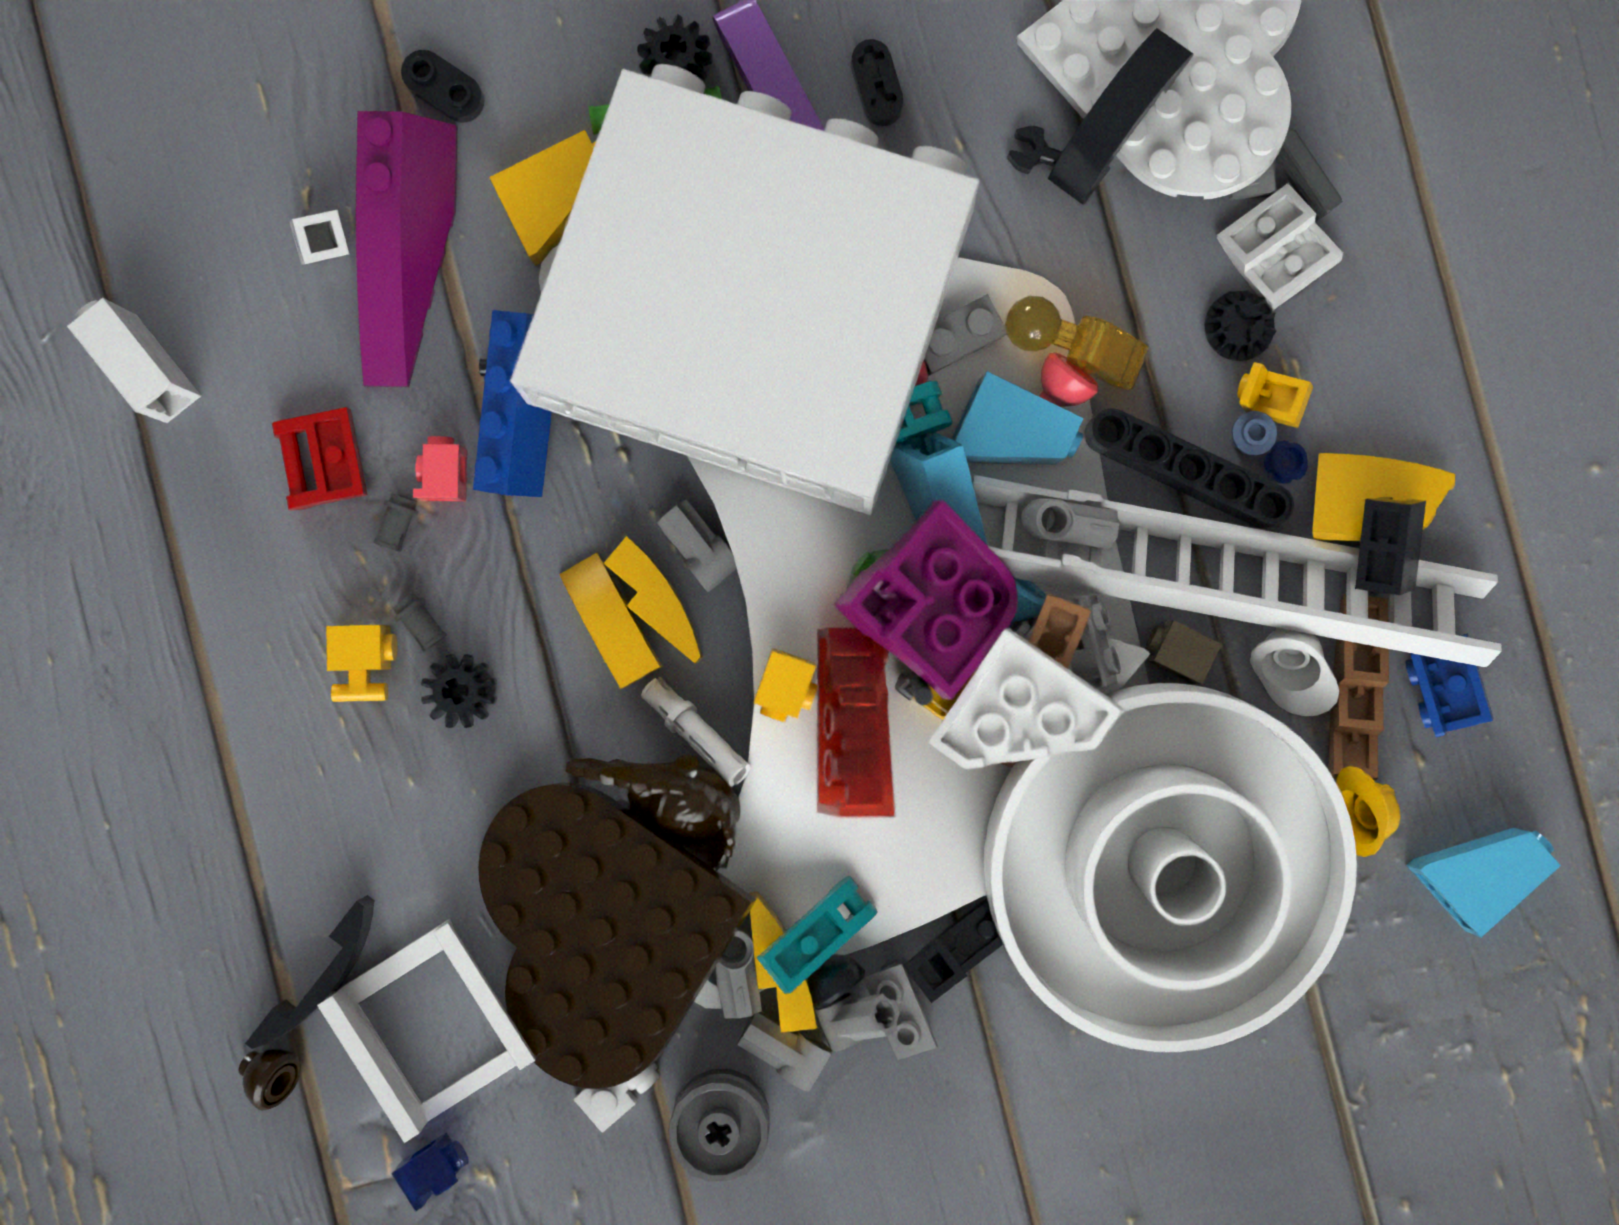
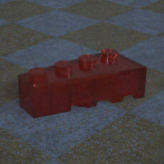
[817,628,895,818]

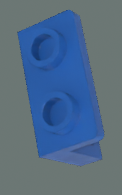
[1405,633,1494,737]

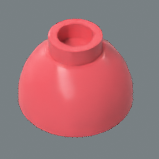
[1039,352,1099,408]

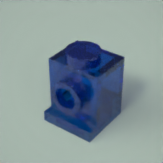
[391,1133,469,1212]

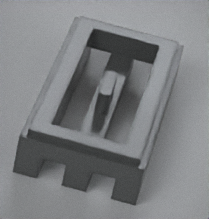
[1275,128,1342,221]

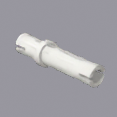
[641,677,751,787]

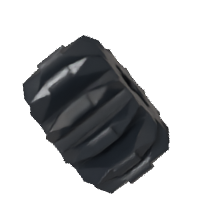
[637,14,713,81]
[421,654,497,728]

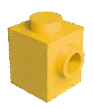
[754,648,818,722]

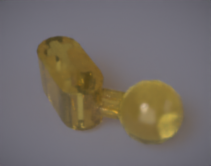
[1005,296,1149,390]

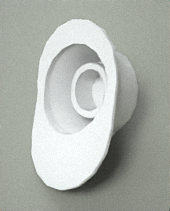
[1250,628,1339,716]

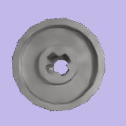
[669,1069,769,1182]

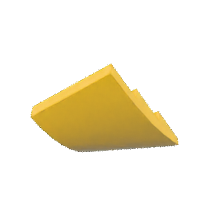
[1312,453,1456,541]

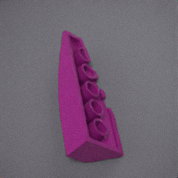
[356,111,457,387]

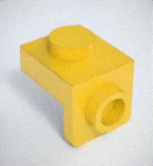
[1237,362,1313,428]

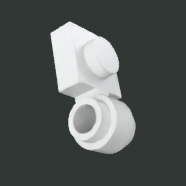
[573,1062,660,1133]

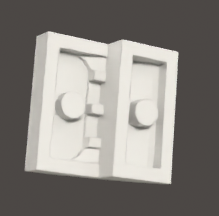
[1217,183,1343,311]

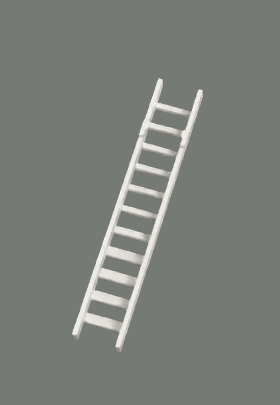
[972,475,1501,667]

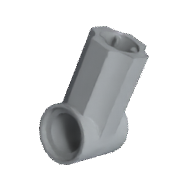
[1022,498,1120,549]
[657,499,737,592]
[715,927,762,1019]
[814,993,900,1052]
[737,1012,833,1091]

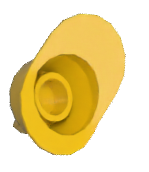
[1336,766,1401,857]

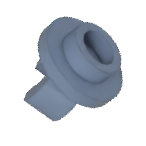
[1231,411,1277,456]

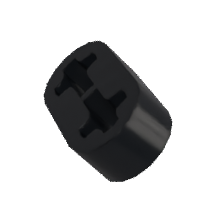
[851,39,904,126]

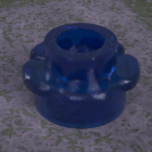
[1264,440,1308,484]

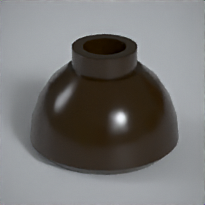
[239,1049,301,1111]

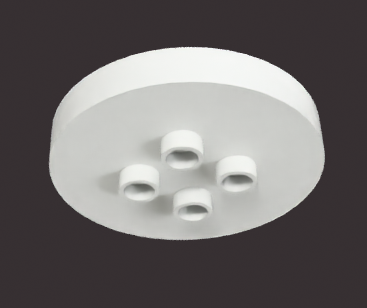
[984,683,1357,1052]

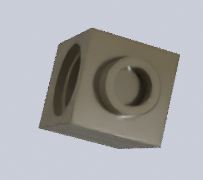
[1145,620,1222,684]

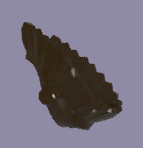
[565,754,740,871]

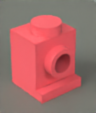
[413,436,467,502]

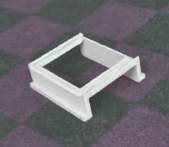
[317,919,536,1143]

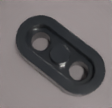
[401,50,484,123]

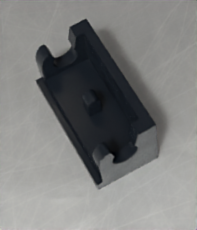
[1355,497,1426,595]

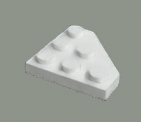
[928,628,1124,770]

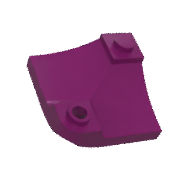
[833,500,1018,700]

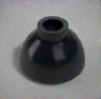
[807,954,865,1008]

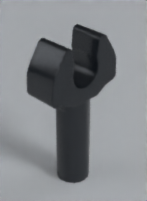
[1007,126,1063,174]
[895,670,933,705]

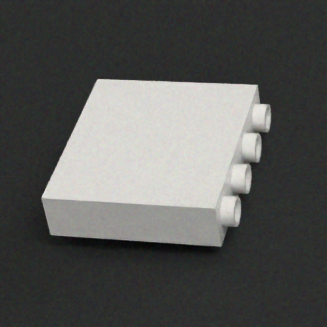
[510,64,979,515]

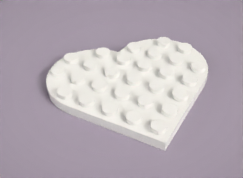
[1017,0,1301,200]

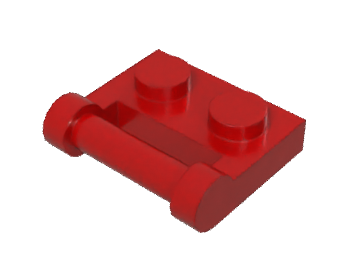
[272,407,368,511]

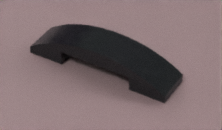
[1047,28,1194,205]
[245,895,375,1049]
[904,898,1003,1003]

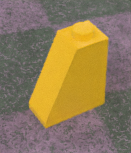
[489,130,596,266]

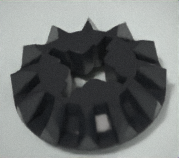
[1204,290,1276,361]

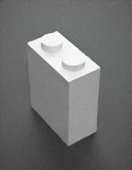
[67,298,201,423]

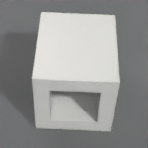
[289,210,349,265]

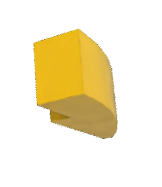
[603,536,703,664]
[559,552,662,689]
[749,892,817,1032]

